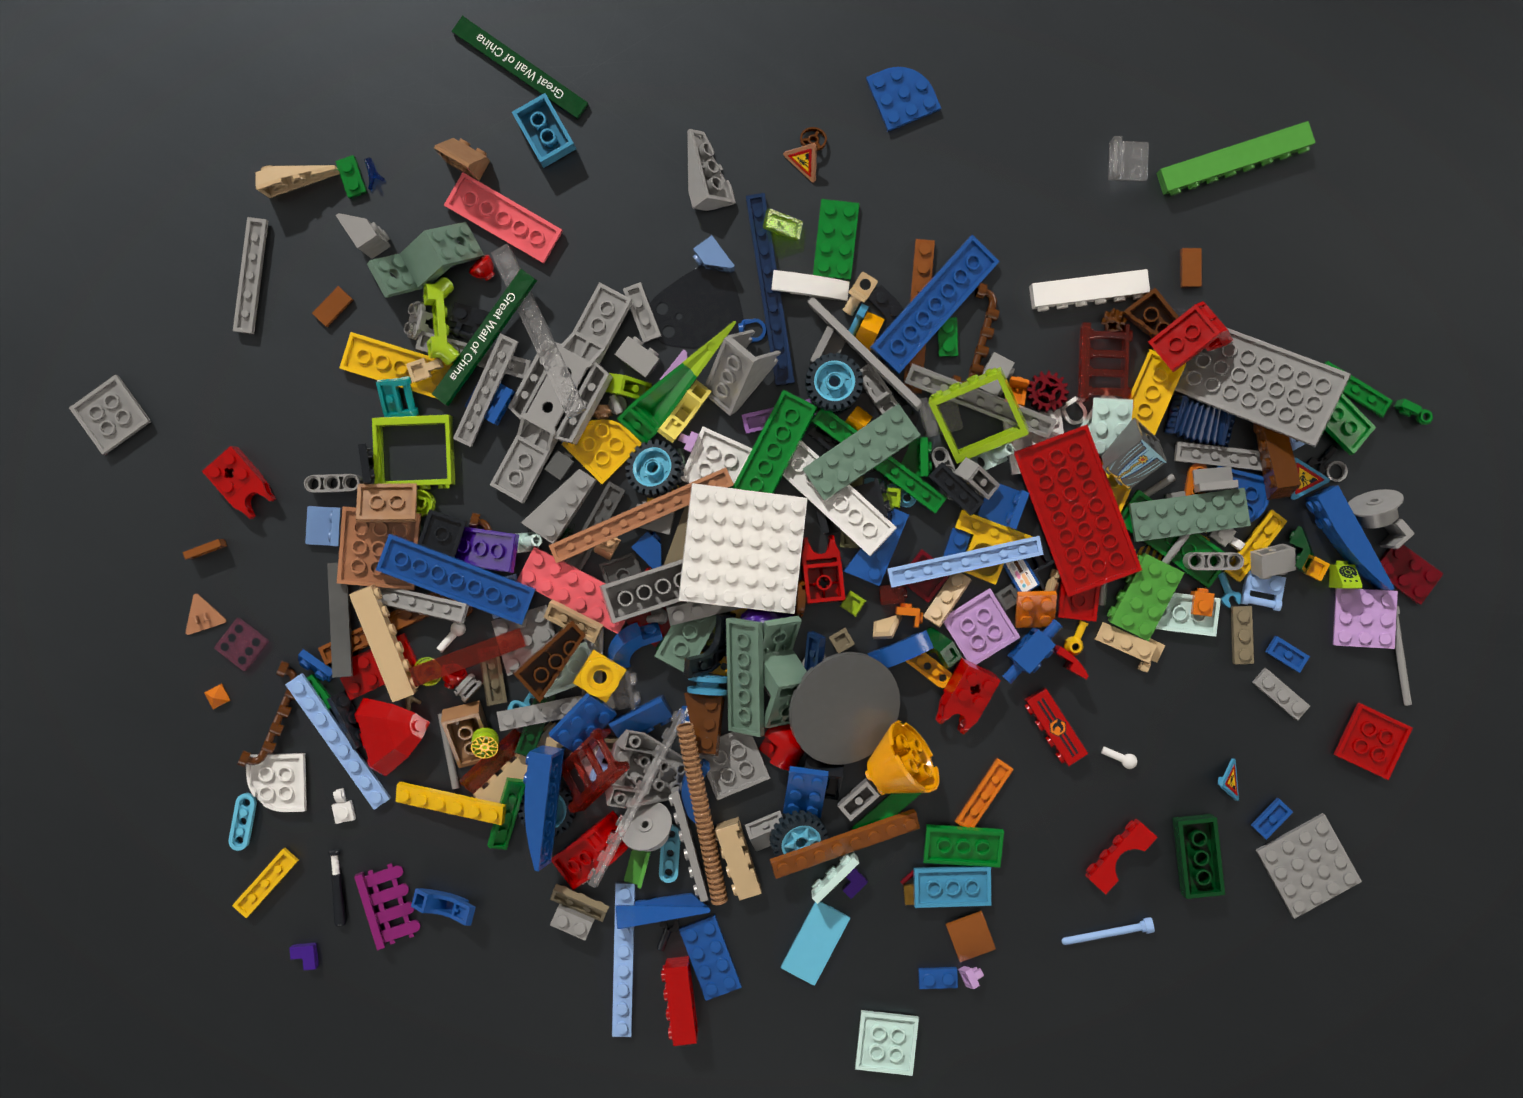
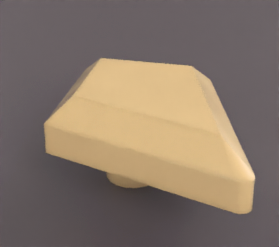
[873,615,902,639]

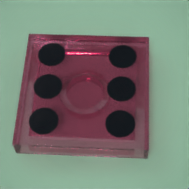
[214,618,269,671]

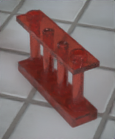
[1078,322,1133,402]
[561,728,630,813]

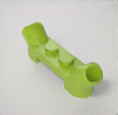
[423,277,459,365]

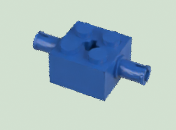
[1002,619,1063,684]

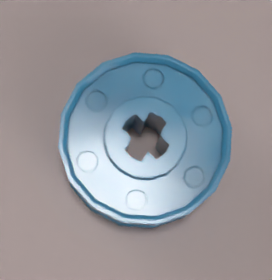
[687,674,727,696]

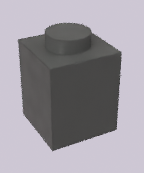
[545,450,576,481]

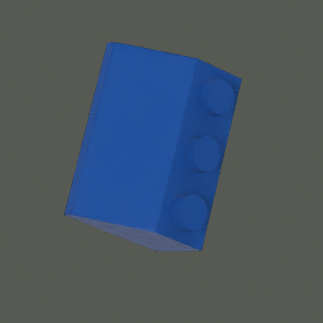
[609,694,674,738]

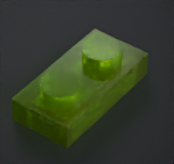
[763,208,803,241]

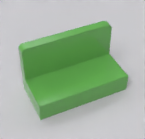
[624,849,651,889]

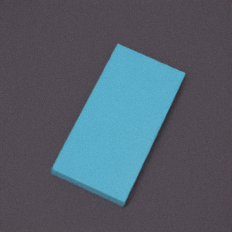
[781,901,850,986]

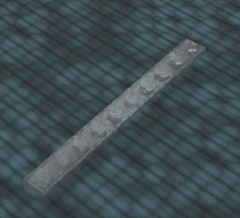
[491,244,587,419]
[588,708,688,888]

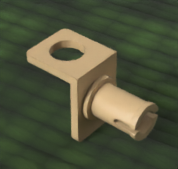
[842,272,878,316]

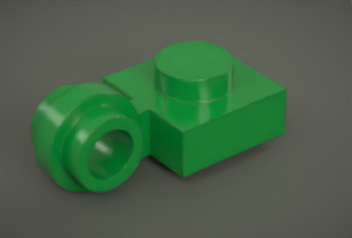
[1394,399,1433,425]

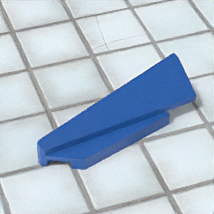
[616,893,711,929]

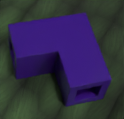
[842,868,868,899]
[289,942,319,970]

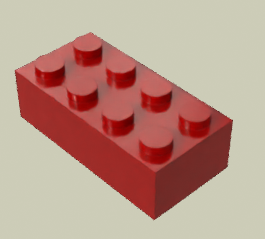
[661,956,699,1046]

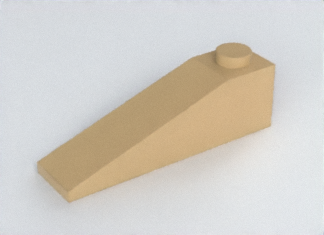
[256,165,340,198]

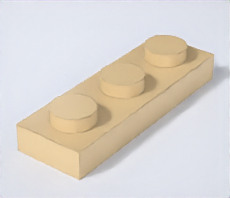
[923,573,972,628]
[543,599,603,644]
[1095,622,1157,663]

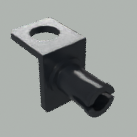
[1031,555,1055,591]

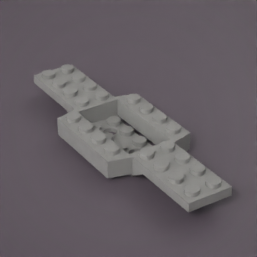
[490,282,633,504]

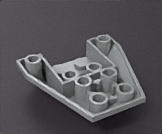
[604,729,686,809]

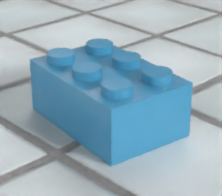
[512,93,576,168]

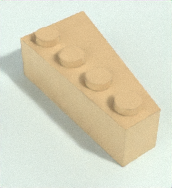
[714,817,762,901]

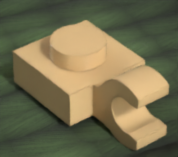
[406,358,444,383]
[1137,638,1165,672]

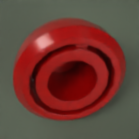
[469,255,495,281]
[441,663,468,689]

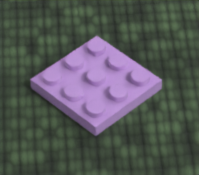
[943,588,1020,665]
[1333,588,1398,649]

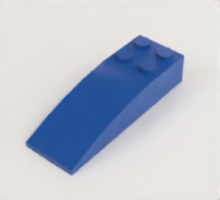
[1305,485,1395,590]
[523,745,564,871]

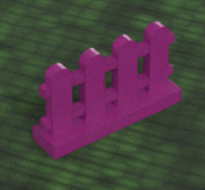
[354,863,420,950]

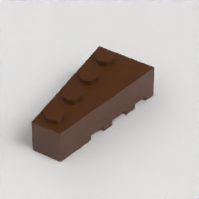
[1123,288,1203,364]
[1253,423,1301,500]
[513,620,586,703]

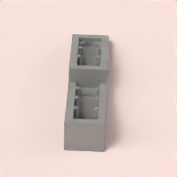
[860,364,898,415]

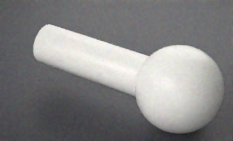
[437,622,466,653]
[1101,747,1137,769]

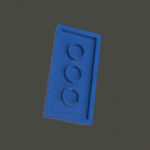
[679,914,742,1001]

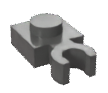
[994,584,1018,611]

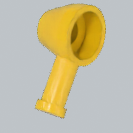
[1064,620,1088,656]

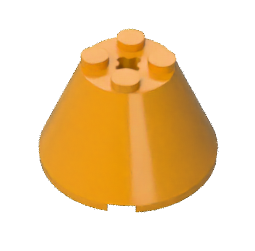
[865,721,939,795]

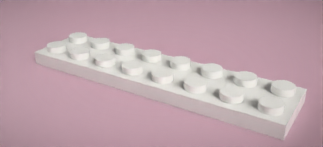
[783,440,897,556]

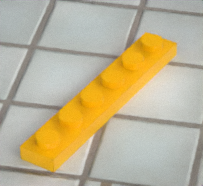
[396,782,506,825]

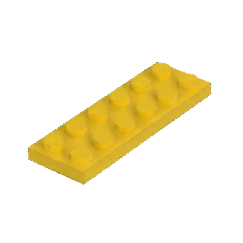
[339,332,453,399]

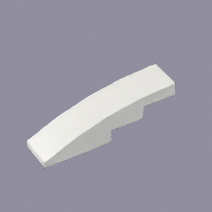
[771,270,849,301]

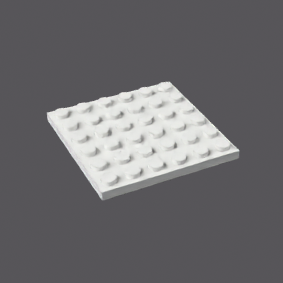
[678,483,807,614]

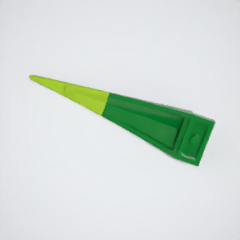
[617,321,736,443]

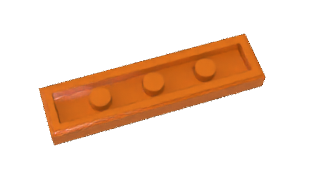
[955,758,1014,827]

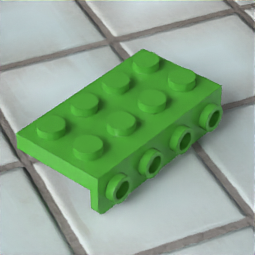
[1107,552,1184,641]

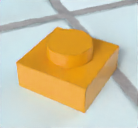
[1302,556,1330,581]

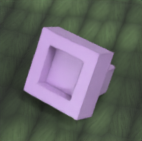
[678,431,699,453]
[958,966,984,989]

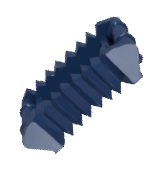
[1164,395,1235,447]

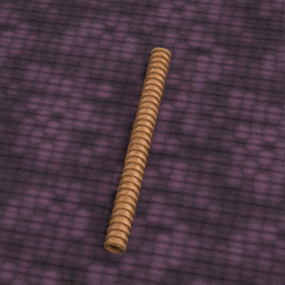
[676,723,728,905]

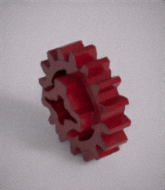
[1026,371,1069,413]

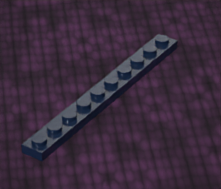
[746,193,795,386]

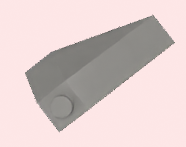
[687,129,736,211]

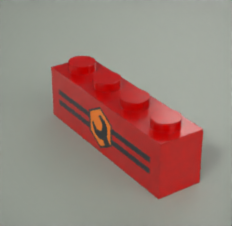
[1024,687,1088,766]

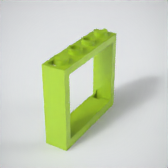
[928,367,1029,464]
[372,415,455,490]

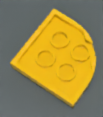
[562,419,641,485]

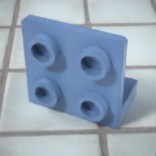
[305,506,342,546]

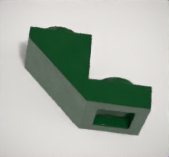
[1289,526,1315,574]
[926,627,962,669]

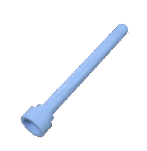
[1062,917,1155,945]

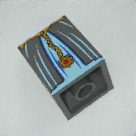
[1101,418,1167,490]

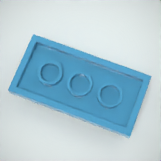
[913,866,991,908]

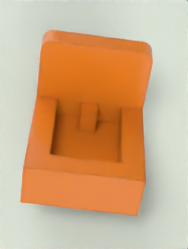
[1005,376,1029,407]
[1190,588,1215,617]
[895,603,923,628]

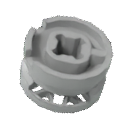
[453,673,483,703]

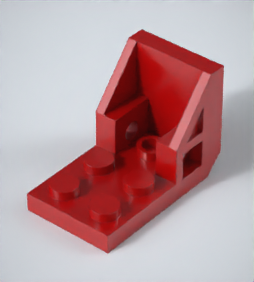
[1148,301,1233,372]
[551,811,629,890]

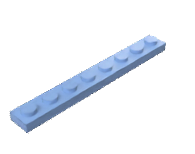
[887,536,1044,588]
[285,673,391,809]
[612,882,635,1037]

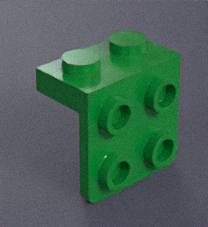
[901,437,932,477]

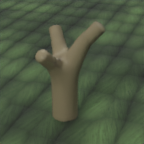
[405,695,421,711]

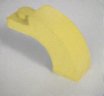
[657,380,712,443]

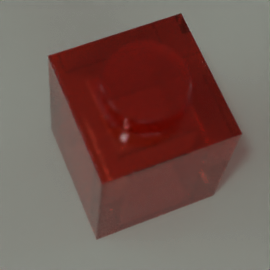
[879,584,908,605]

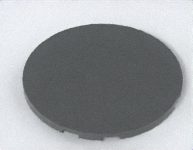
[789,652,900,765]

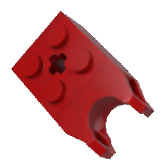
[202,446,276,519]
[800,535,845,605]
[936,658,1001,734]

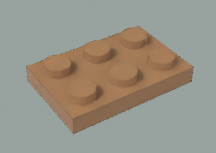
[356,483,418,523]

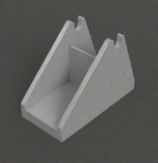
[705,329,781,416]

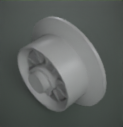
[1348,489,1404,528]
[620,802,672,851]

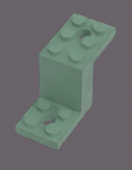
[367,222,484,298]
[763,616,807,728]

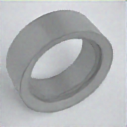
[1324,461,1348,482]

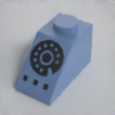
[693,235,735,273]

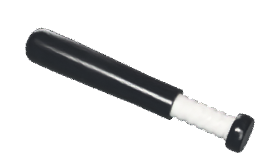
[328,849,346,927]

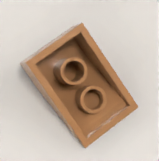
[434,138,490,181]
[441,701,496,768]

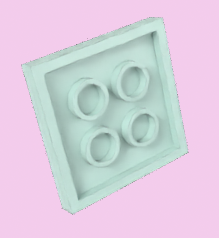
[855,1010,919,1076]

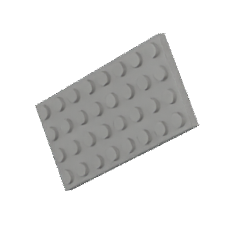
[1174,328,1351,447]

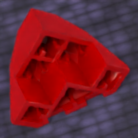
[355,698,430,776]

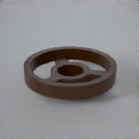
[800,127,827,151]

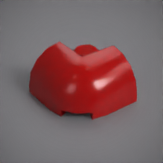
[759,724,804,770]

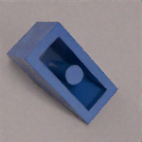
[631,531,662,569]

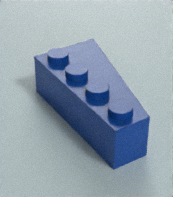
[843,508,909,586]

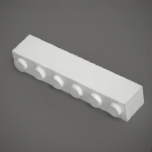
[1029,269,1150,312]

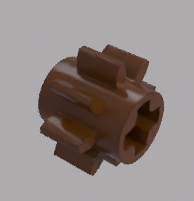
[1101,308,1127,334]

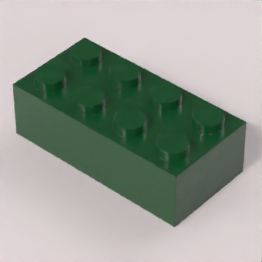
[1172,814,1225,899]

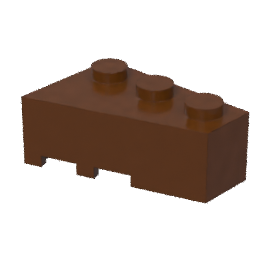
[684,693,725,756]

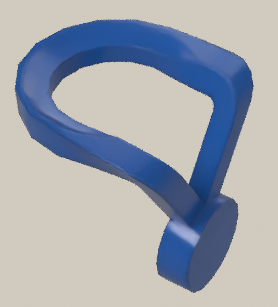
[738,319,767,343]

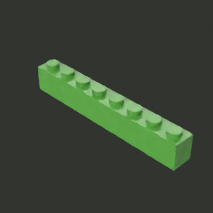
[1156,121,1315,196]

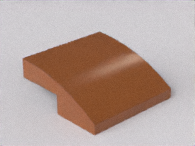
[946,911,996,962]

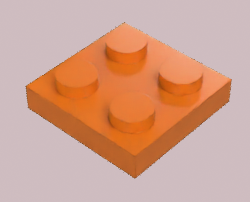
[1015,591,1057,628]

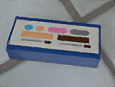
[1003,559,1040,592]

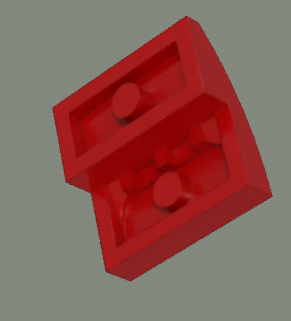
[1053,645,1089,680]

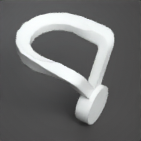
[1060,396,1087,425]

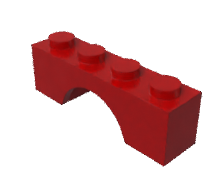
[1085,819,1157,894]

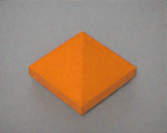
[204,684,230,709]

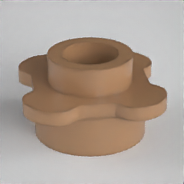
[593,405,612,419]

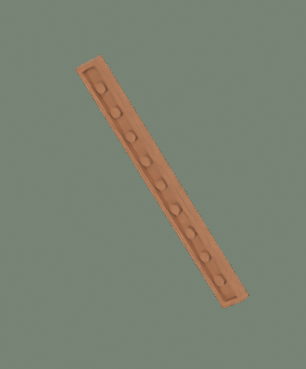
[549,467,734,563]

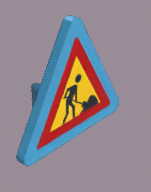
[1290,458,1330,500]
[1218,759,1239,801]

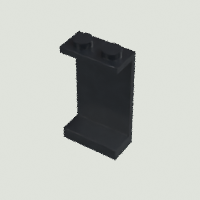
[815,478,893,535]

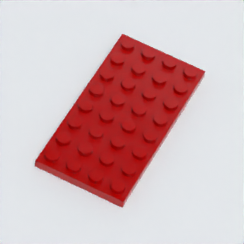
[1014,425,1142,597]

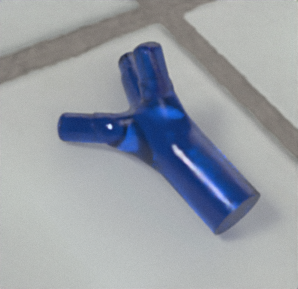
[364,158,385,190]

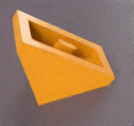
[855,311,885,351]
[845,406,873,431]

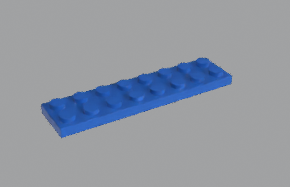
[870,235,1000,374]
[376,533,536,625]

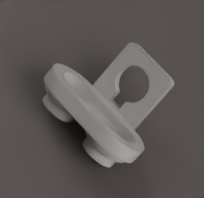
[404,301,434,339]

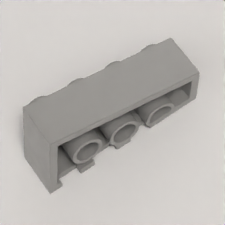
[521,469,598,544]

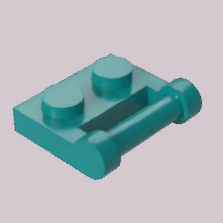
[376,376,419,417]

